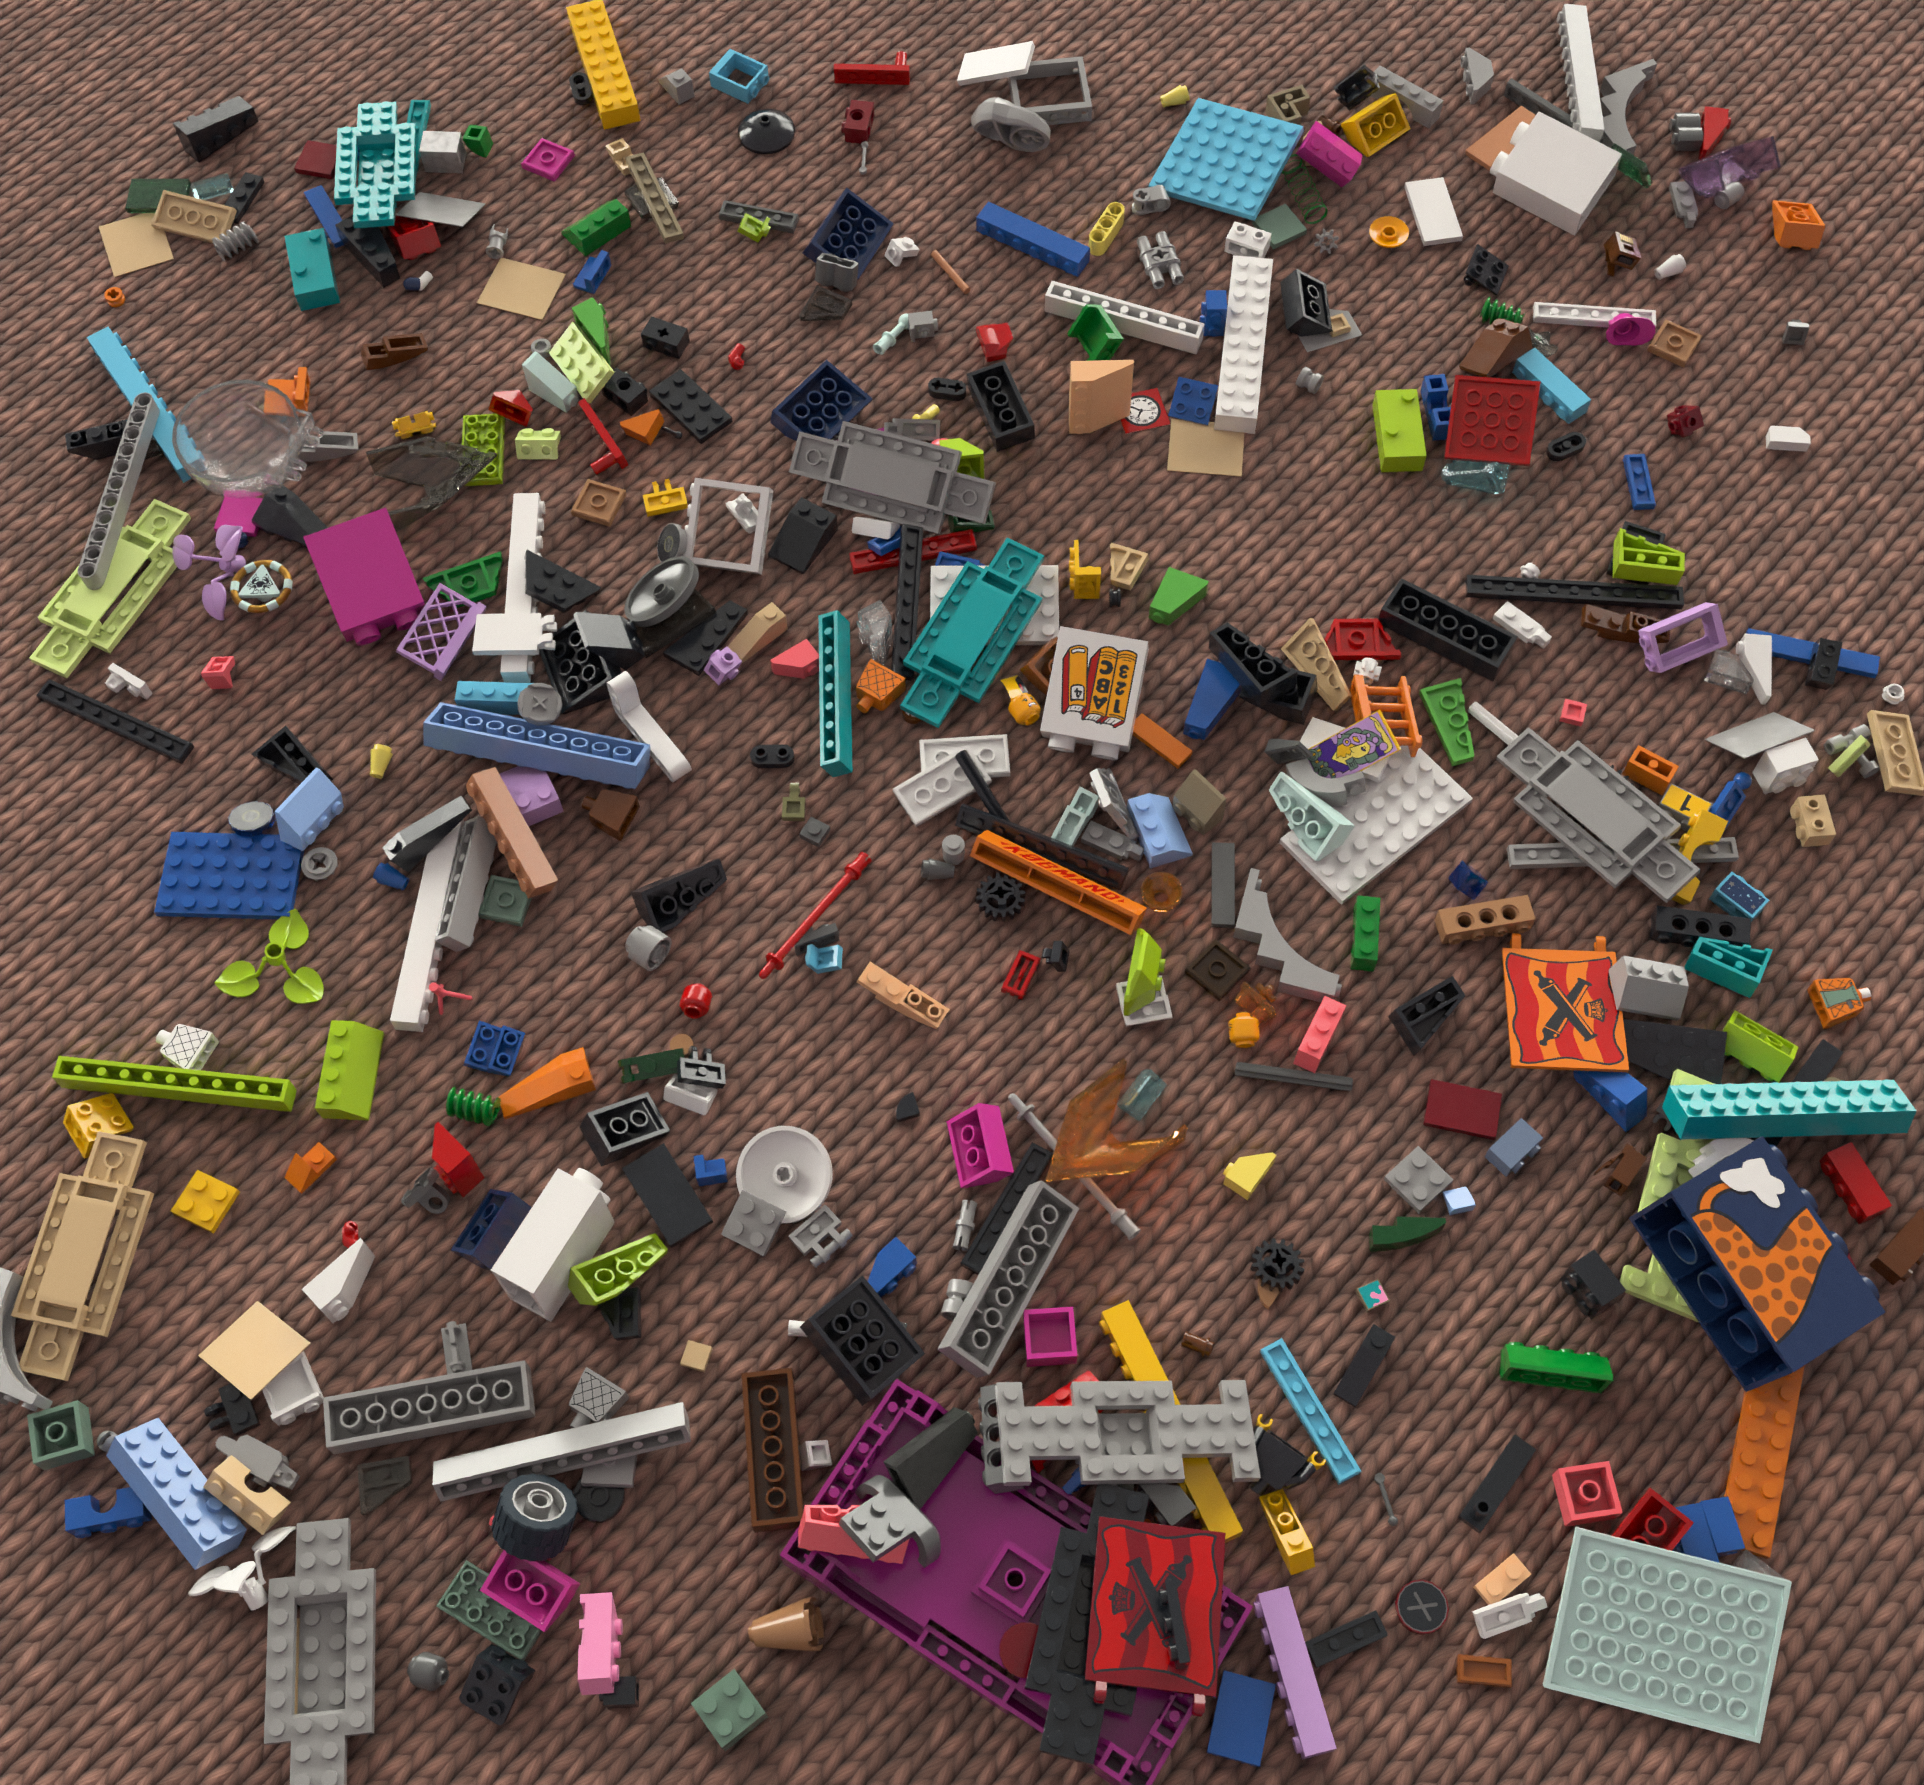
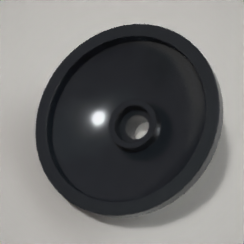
[738,109,795,154]

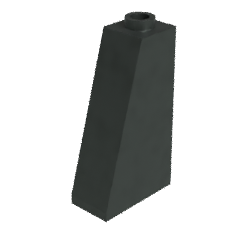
[884,1407,978,1509]

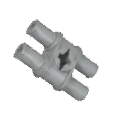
[1137,231,1184,289]

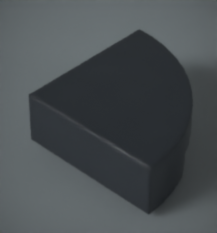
[896,1092,920,1123]

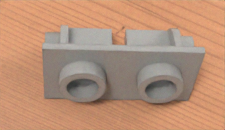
[441,1321,473,1375]

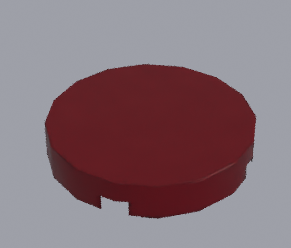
[999,1622,1038,1678]

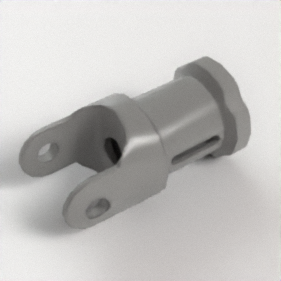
[486,224,508,259]

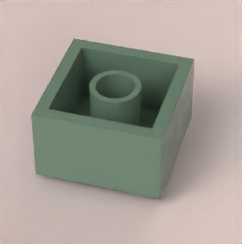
[27,1400,95,1470]
[691,1669,768,1751]

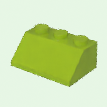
[1722,1010,1798,1083]

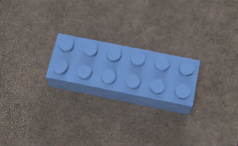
[106,1418,247,1570]

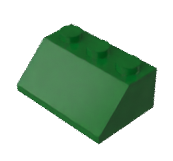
[561,199,632,257]

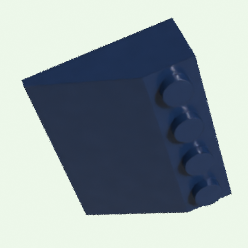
[802,187,894,280]
[770,360,873,441]

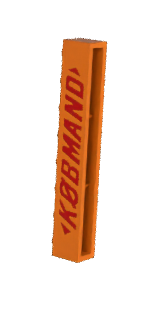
[970,830,1147,935]

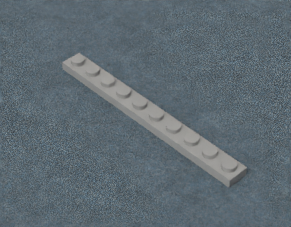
[1507,837,1739,869]

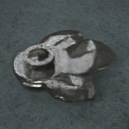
[1523,328,1558,357]

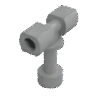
[1823,724,1880,778]

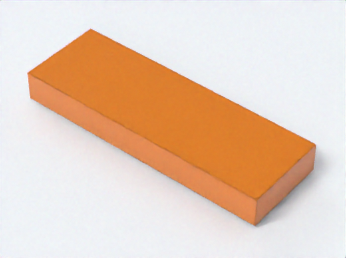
[1132,713,1193,769]

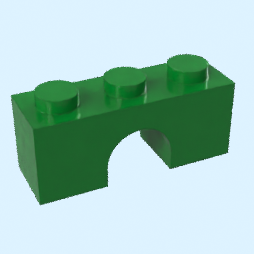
[1350,895,1381,972]

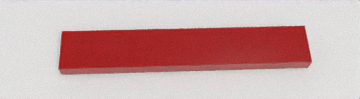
[849,529,977,574]

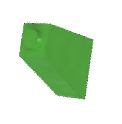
[1149,567,1209,625]

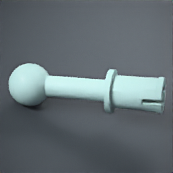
[873,314,909,355]

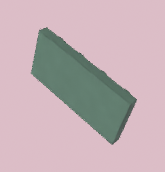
[436,1560,543,1661]

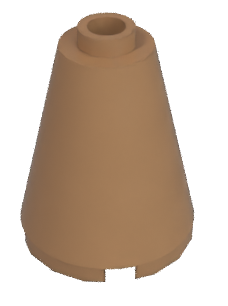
[748,1596,824,1652]

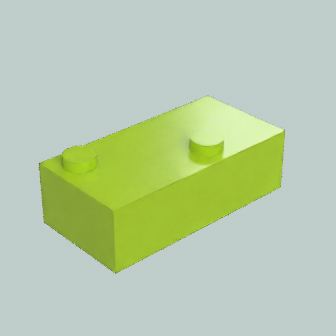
[1372,389,1427,472]

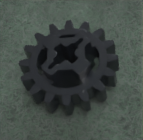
[976,873,1025,922]
[1250,1238,1304,1292]

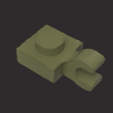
[782,783,806,821]

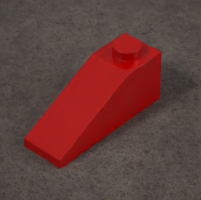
[1698,106,1731,164]

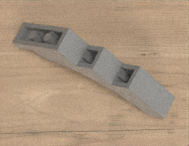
[1600,59,1657,164]
[1233,868,1342,1002]

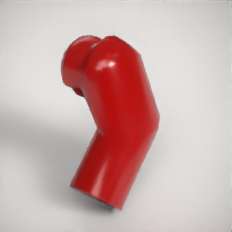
[342,1221,359,1248]

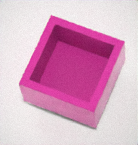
[1023,1307,1077,1367]

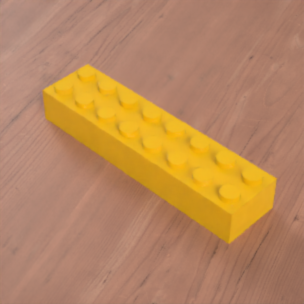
[566,0,641,130]

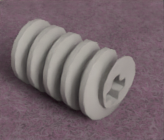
[212,222,259,261]

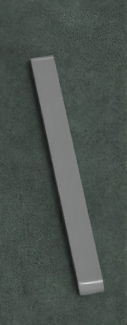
[78,392,160,590]

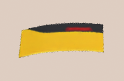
[1000,675,1028,699]

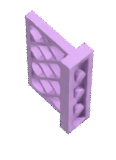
[396,583,486,681]

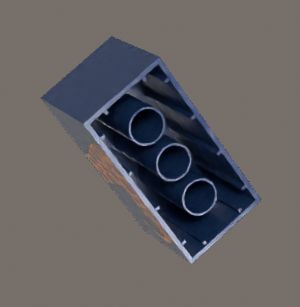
[1629,1136,1885,1392]

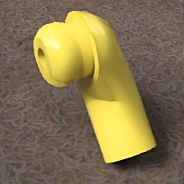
[912,404,940,420]

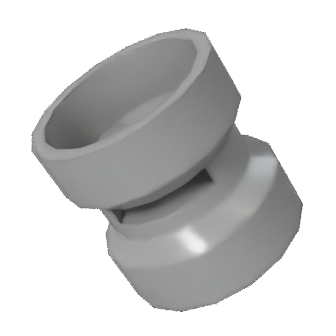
[1296,367,1324,394]

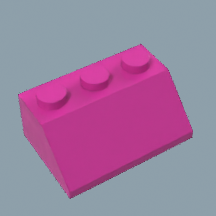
[1295,121,1363,187]
[946,1103,1014,1188]
[480,1550,580,1632]

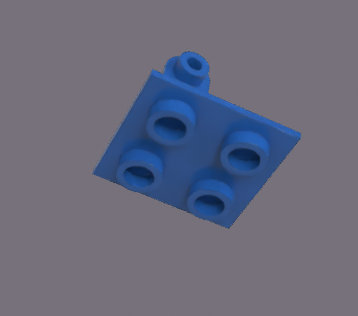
[1168,377,1218,425]

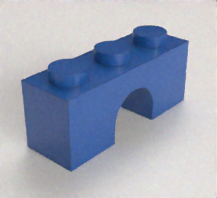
[1420,374,1451,441]
[65,1487,152,1538]

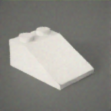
[302,1238,375,1323]

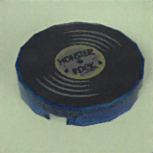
[228,801,275,837]

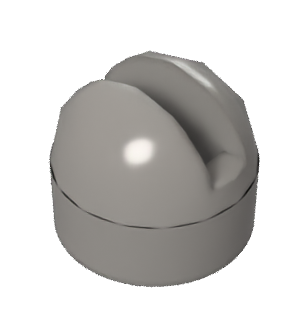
[97,1431,118,1453]

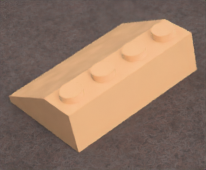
[1068,360,1134,434]

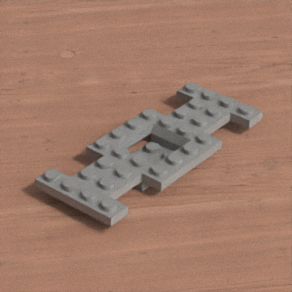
[995,1380,1261,1486]

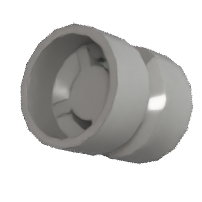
[941,1279,974,1321]

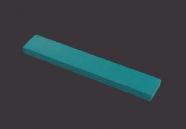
[406,100,431,181]

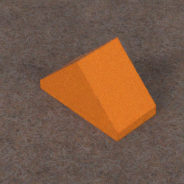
[620,409,665,446]

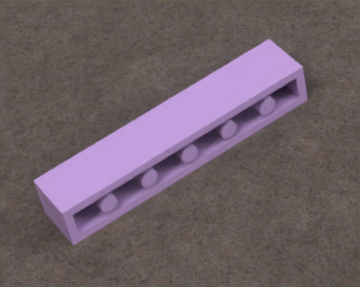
[1253,1586,1337,1760]

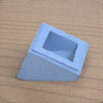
[1442,1187,1476,1215]

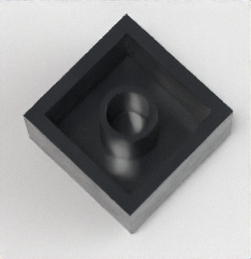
[1560,1249,1626,1320]

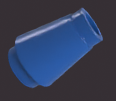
[373,863,409,890]

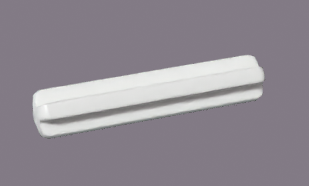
[1468,702,1518,745]

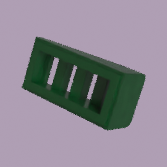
[948,510,995,533]

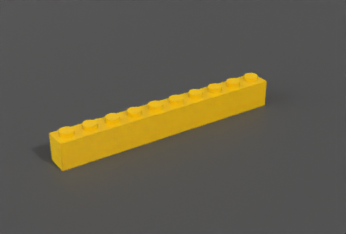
[1099,1300,1243,1543]

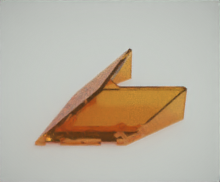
[1045,1058,1188,1182]

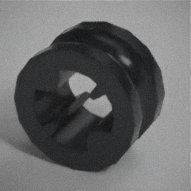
[1109,588,1121,607]

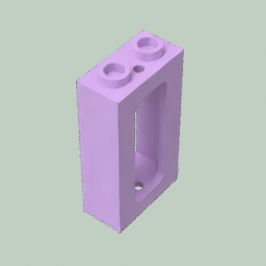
[1638,602,1728,673]

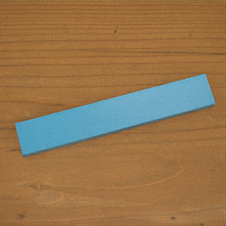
[1260,1338,1361,1485]

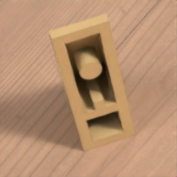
[728,602,788,665]

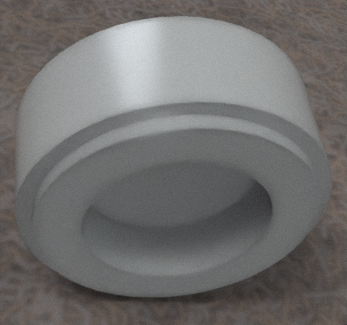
[531,339,552,358]

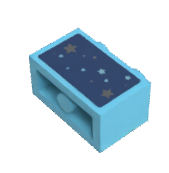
[1709,872,1769,922]

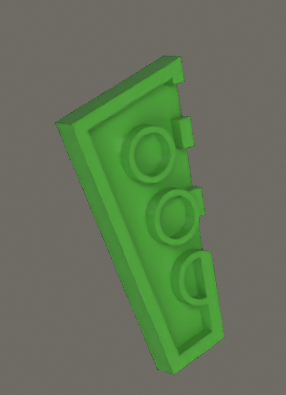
[1419,678,1474,766]

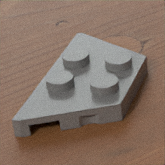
[1090,768,1139,841]

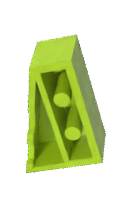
[1613,528,1685,585]

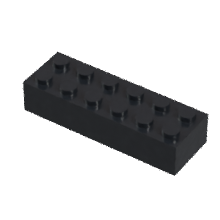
[1378,578,1518,681]

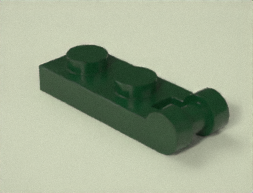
[618,1048,685,1084]

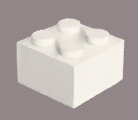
[1752,738,1819,794]

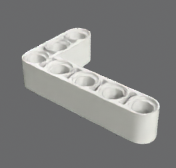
[607,671,692,782]

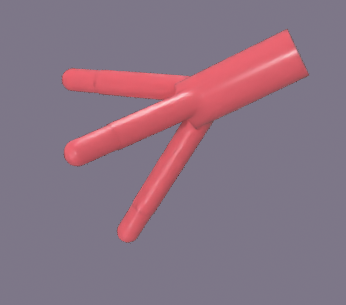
[429,982,472,1015]

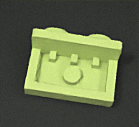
[515,428,561,459]

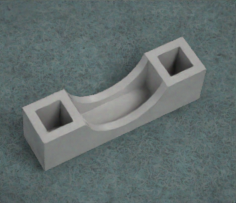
[1371,66,1444,128]

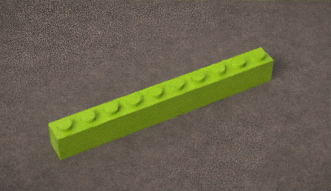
[52,1056,297,1112]

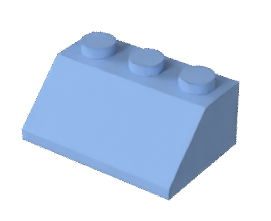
[275,768,344,851]
[1127,793,1193,869]

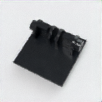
[1464,244,1509,296]

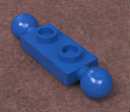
[1709,772,1752,829]

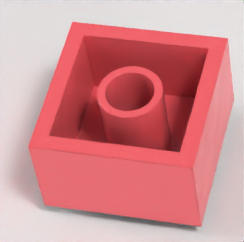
[1552,1461,1623,1527]

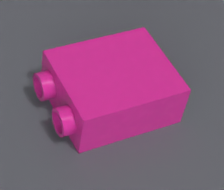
[303,507,428,646]

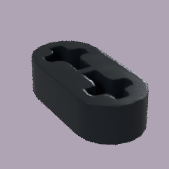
[928,378,966,401]

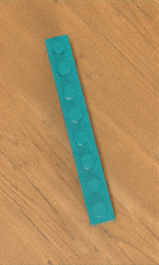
[818,610,853,777]

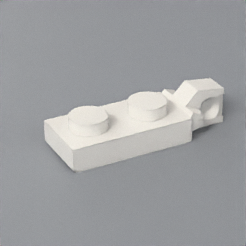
[1493,601,1552,649]
[1472,1593,1547,1639]

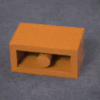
[1622,745,1679,795]

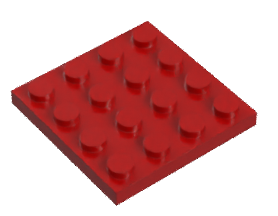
[1444,375,1541,466]

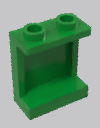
[1067,304,1124,361]

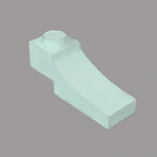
[1051,787,1100,846]

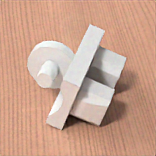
[726,493,758,534]

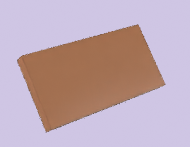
[1466,106,1536,171]

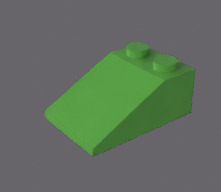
[572,297,611,367]

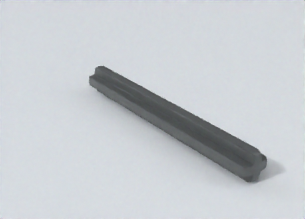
[1235,1062,1353,1091]

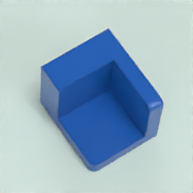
[694,1155,728,1187]

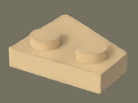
[1110,543,1149,591]

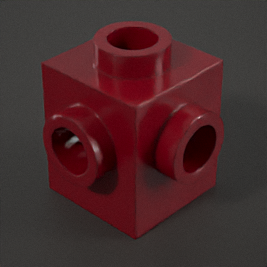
[1667,405,1704,437]

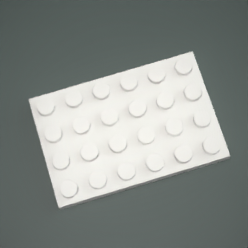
[930,565,1059,645]

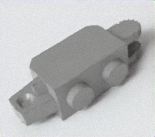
[215,1435,300,1490]

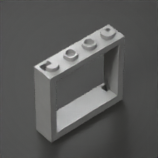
[1008,56,1092,125]

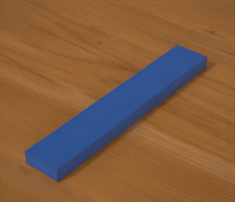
[1746,628,1880,678]

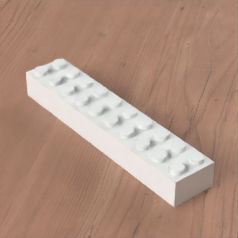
[1214,255,1273,434]

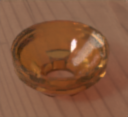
[1141,872,1183,912]

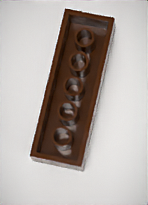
[741,1368,804,1533]

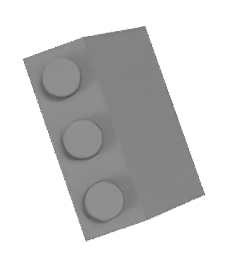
[1608,955,1689,1021]

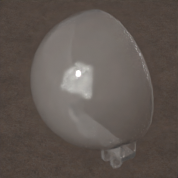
[172,380,324,499]

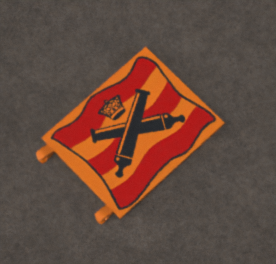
[1502,933,1629,1072]

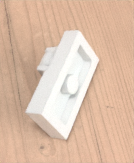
[105,663,153,700]

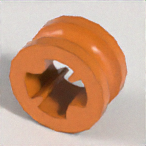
[104,287,125,307]

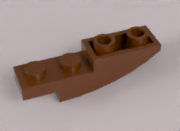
[1581,604,1670,643]

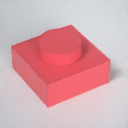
[1560,699,1587,727]

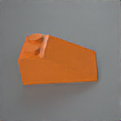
[1772,200,1825,250]

